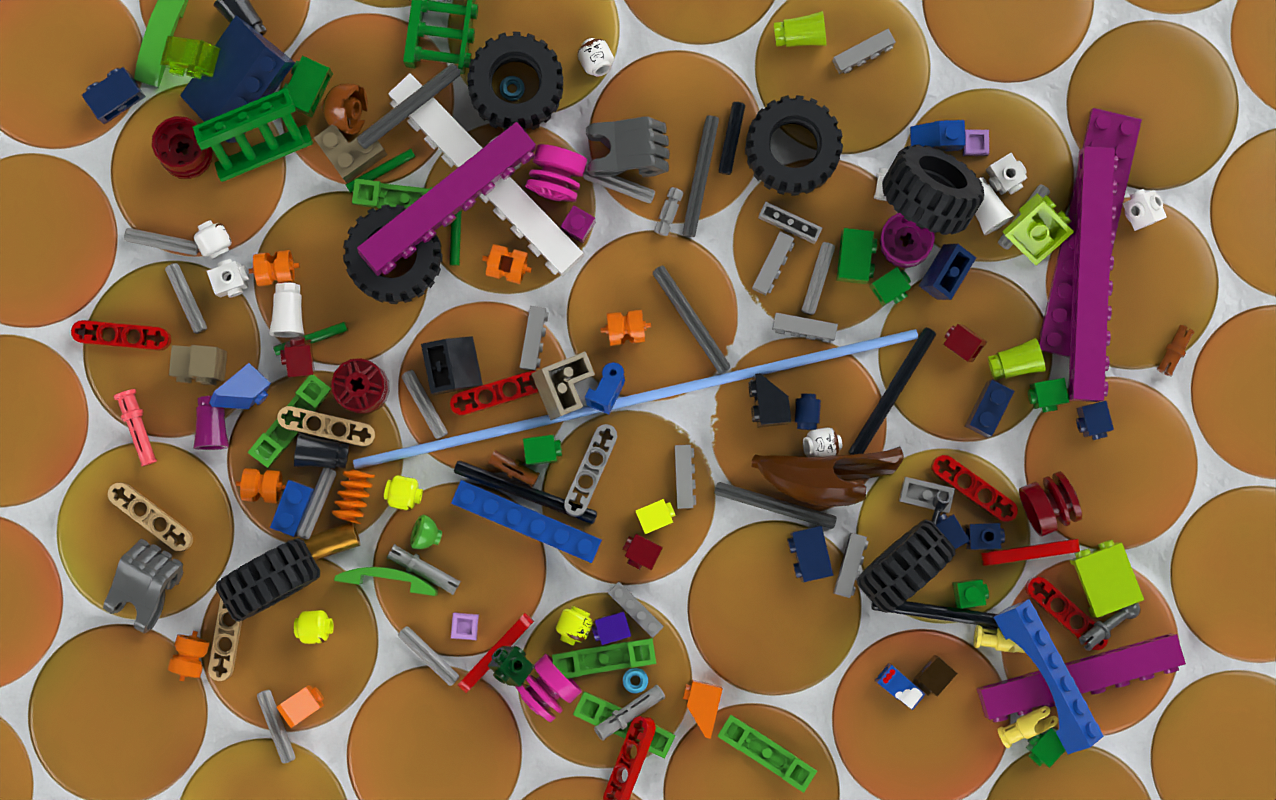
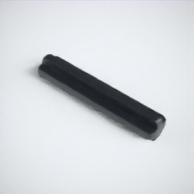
[718,102,745,175]

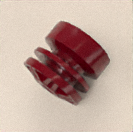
[152,116,213,179]
[331,358,390,414]
[1019,471,1082,537]

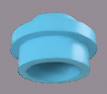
[500,76,525,101]
[623,668,648,693]

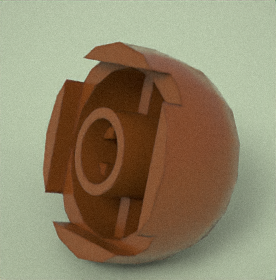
[321,83,368,134]

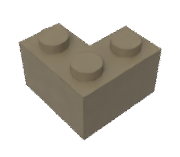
[314,124,387,183]
[169,345,227,385]
[532,351,595,420]

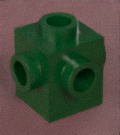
[488,646,535,687]

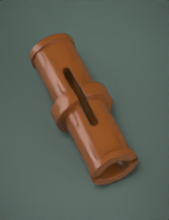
[1157,325,1195,377]
[488,450,540,487]

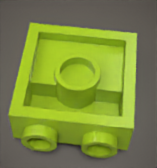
[1002,193,1074,266]

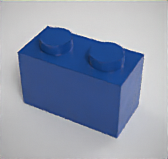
[270,480,314,537]

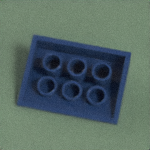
[180,15,296,143]

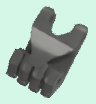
[586,117,670,177]
[103,539,184,634]

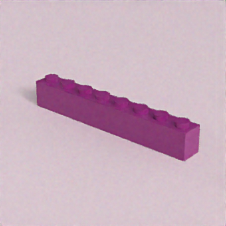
[357,122,536,276]
[977,633,1186,722]

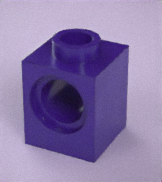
[592,611,631,645]

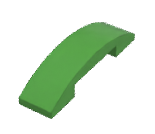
[134,0,188,88]
[352,179,433,209]
[247,375,331,468]
[334,567,438,596]
[552,638,657,679]
[573,691,676,759]
[717,715,817,793]

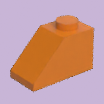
[683,679,723,739]
[276,685,324,728]

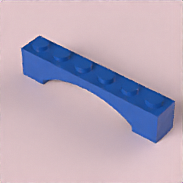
[451,480,602,563]
[994,599,1104,754]

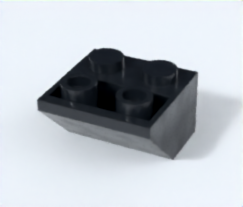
[421,336,483,396]
[748,373,791,428]

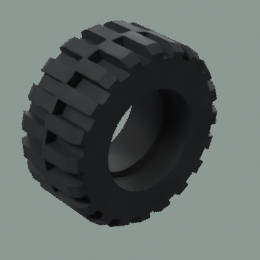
[467,32,563,132]
[745,95,843,196]
[882,145,984,235]
[343,205,443,304]
[857,519,955,613]
[216,538,320,622]

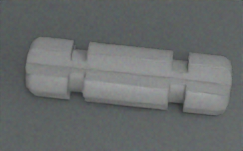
[654,187,683,236]

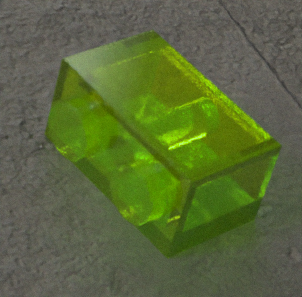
[160,36,220,79]

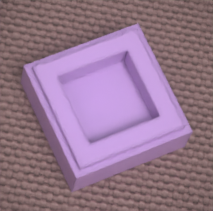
[963,130,989,156]
[451,613,479,640]

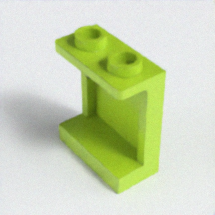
[1070,539,1144,618]

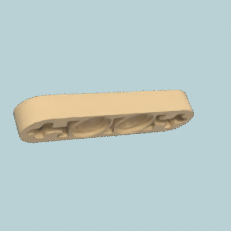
[277,406,375,447]
[108,483,193,551]
[208,598,242,681]

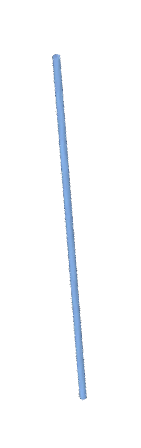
[353,329,918,470]

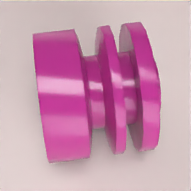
[526,144,587,202]
[515,653,582,723]

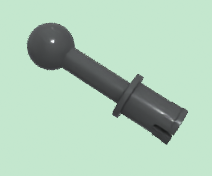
[1079,603,1141,651]

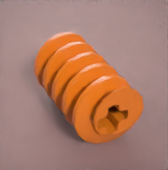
[331,469,375,524]

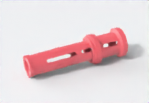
[113,389,157,467]

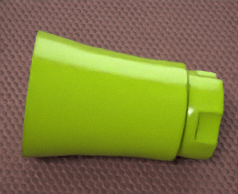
[774,11,827,47]
[988,338,1046,380]

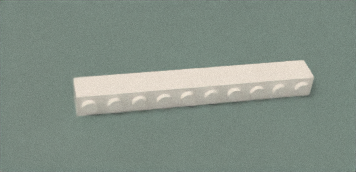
[388,73,584,277]

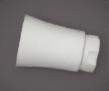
[975,177,1014,235]
[269,283,304,338]

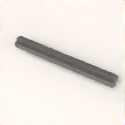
[357,64,460,149]
[682,115,719,237]
[653,265,730,374]
[714,482,837,529]

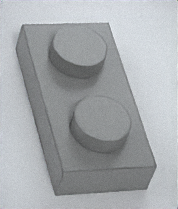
[899,477,955,513]

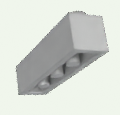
[832,29,896,74]
[758,201,822,244]
[752,231,795,296]
[520,306,549,371]
[772,313,838,343]
[675,445,696,509]
[833,533,869,598]
[608,582,664,638]

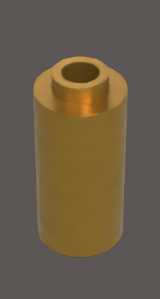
[304,522,361,560]

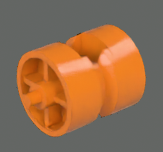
[482,244,532,284]
[248,250,300,286]
[601,310,651,346]
[236,468,286,504]
[167,631,210,681]

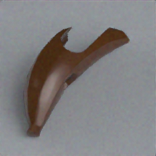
[752,447,904,507]

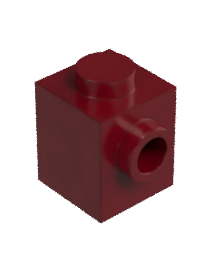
[943,324,987,362]
[280,337,315,377]
[622,534,663,570]

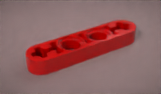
[71,320,171,351]
[450,370,539,416]
[931,455,1018,522]
[981,539,1080,566]
[1025,577,1108,650]
[457,613,534,694]
[603,716,656,800]

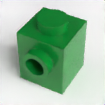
[869,267,911,307]
[1028,378,1069,413]
[952,579,989,609]
[1026,728,1066,768]

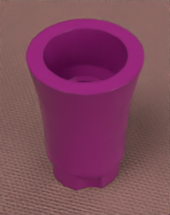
[193,396,229,450]

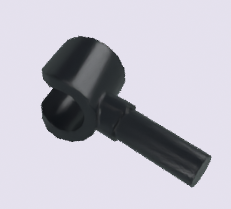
[931,491,951,525]

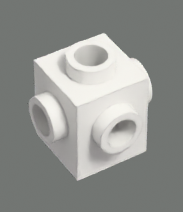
[986,153,1027,195]
[1122,189,1167,231]
[207,259,250,298]

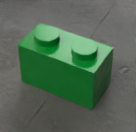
[282,55,333,118]
[836,228,877,284]
[523,435,563,466]

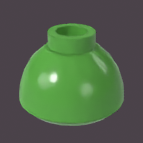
[410,514,442,549]

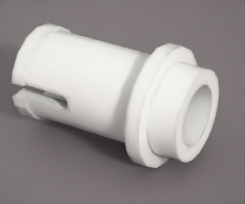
[874,168,889,201]

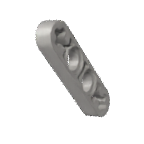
[564,424,617,517]

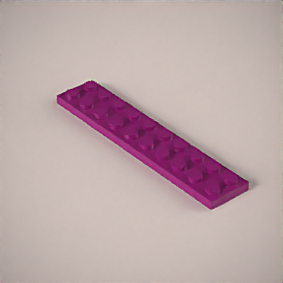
[1038,108,1142,358]

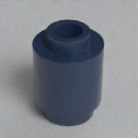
[794,394,821,430]

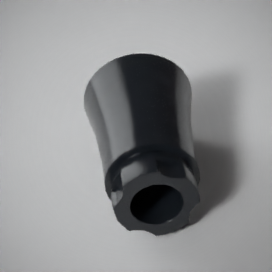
[213,0,267,36]
[294,432,349,469]

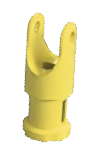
[973,625,1025,653]
[997,706,1058,749]

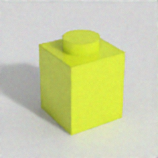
[636,499,676,534]

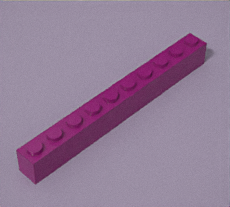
[1068,146,1118,402]

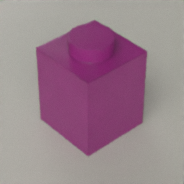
[561,205,596,244]

